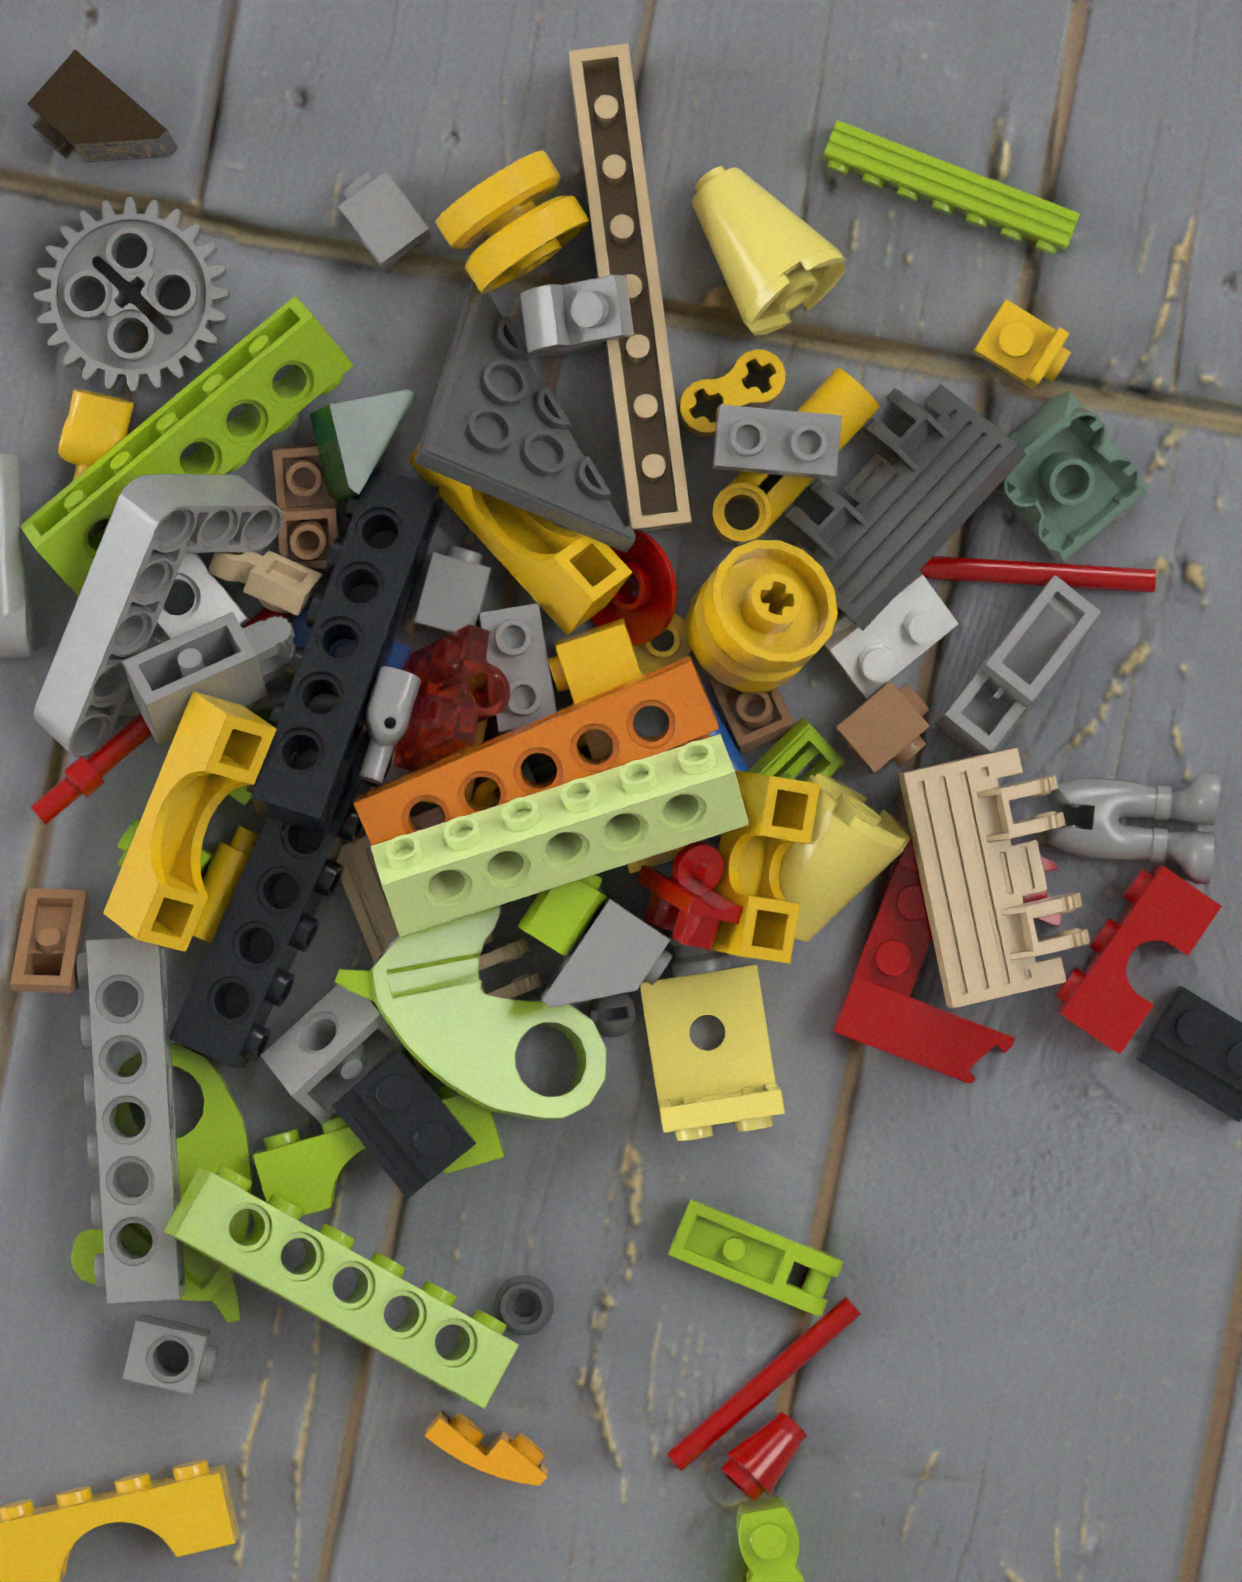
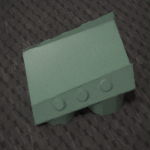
[996,391,1149,563]

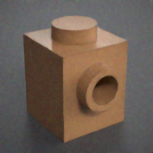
[833,681,930,774]

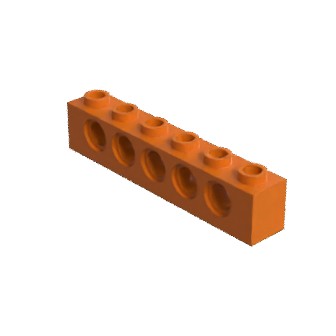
[353,656,720,846]

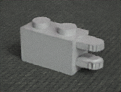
[122,612,297,745]

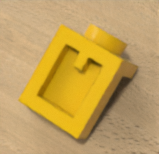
[973,299,1071,389]

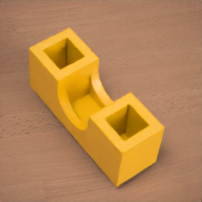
[712,770,821,964]

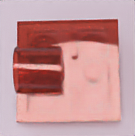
[393,624,511,772]

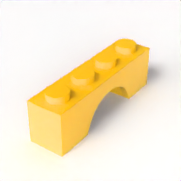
[408,441,632,636]
[548,618,686,874]
[103,691,277,952]
[0,1459,240,1582]

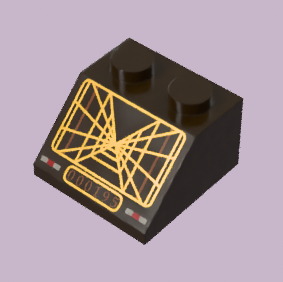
[27,49,178,162]

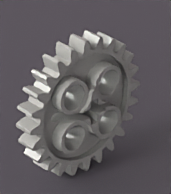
[34,197,231,394]

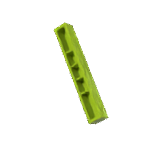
[822,120,1080,255]

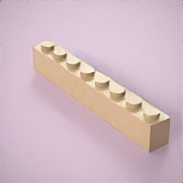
[569,43,692,532]

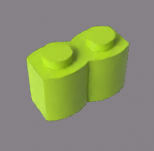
[518,874,607,958]
[736,1496,805,1582]

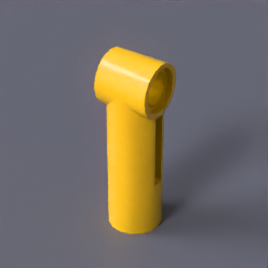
[711,367,880,546]

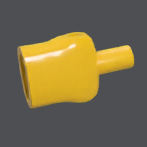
[57,389,135,481]

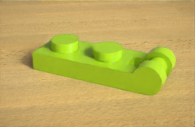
[668,1198,845,1317]

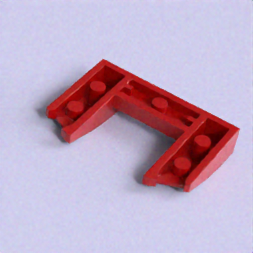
[831,829,1062,1084]

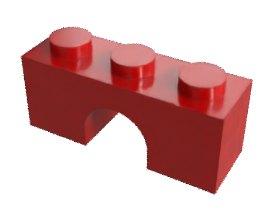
[1054,865,1222,1054]

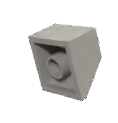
[540,896,672,1007]

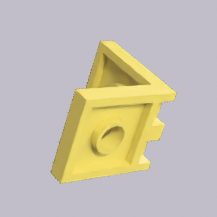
[640,964,785,1141]

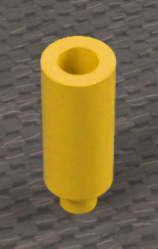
[193,825,259,943]

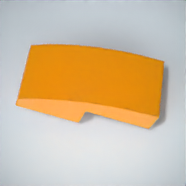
[425,1410,548,1486]

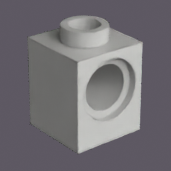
[338,171,431,271]
[414,546,492,640]
[123,1314,218,1395]

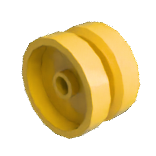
[435,150,590,294]
[685,540,838,692]

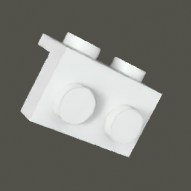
[823,571,958,699]

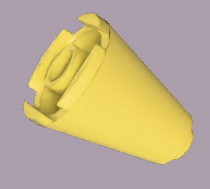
[692,166,846,335]
[779,773,911,942]

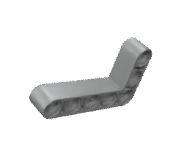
[34,474,283,758]

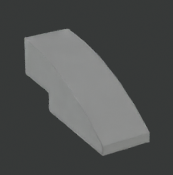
[934,575,1101,756]

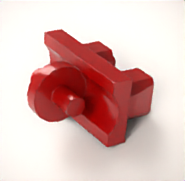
[637,842,743,950]

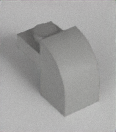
[520,275,634,357]

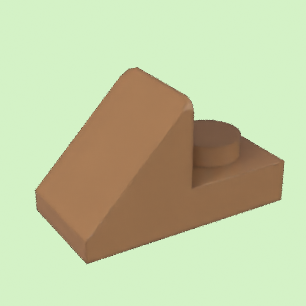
[10,888,89,993]

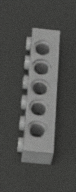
[77,937,186,1304]

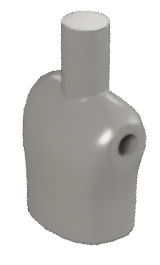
[359,666,421,784]

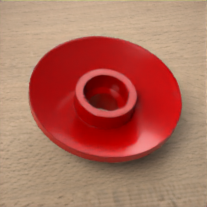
[590,526,677,646]

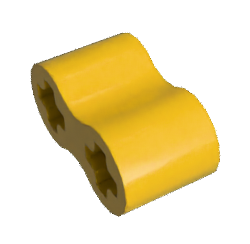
[679,349,786,438]

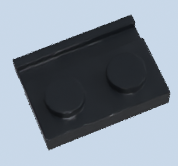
[1135,986,1242,1122]
[332,1049,477,1199]

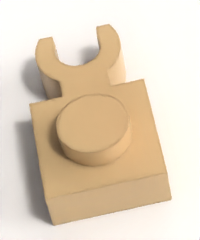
[208,550,323,616]

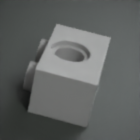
[712,405,842,480]
[479,603,557,733]
[260,985,406,1124]

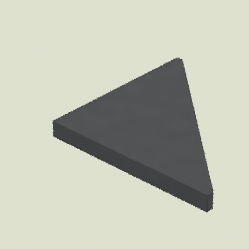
[414,280,636,553]

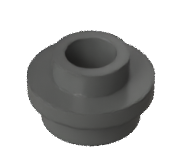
[494,1275,554,1335]

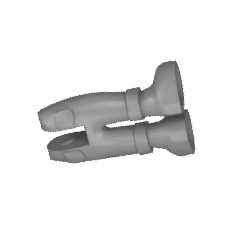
[1046,772,1220,884]

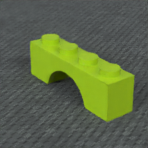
[253,1085,505,1216]

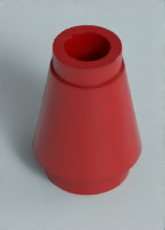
[720,1412,807,1502]

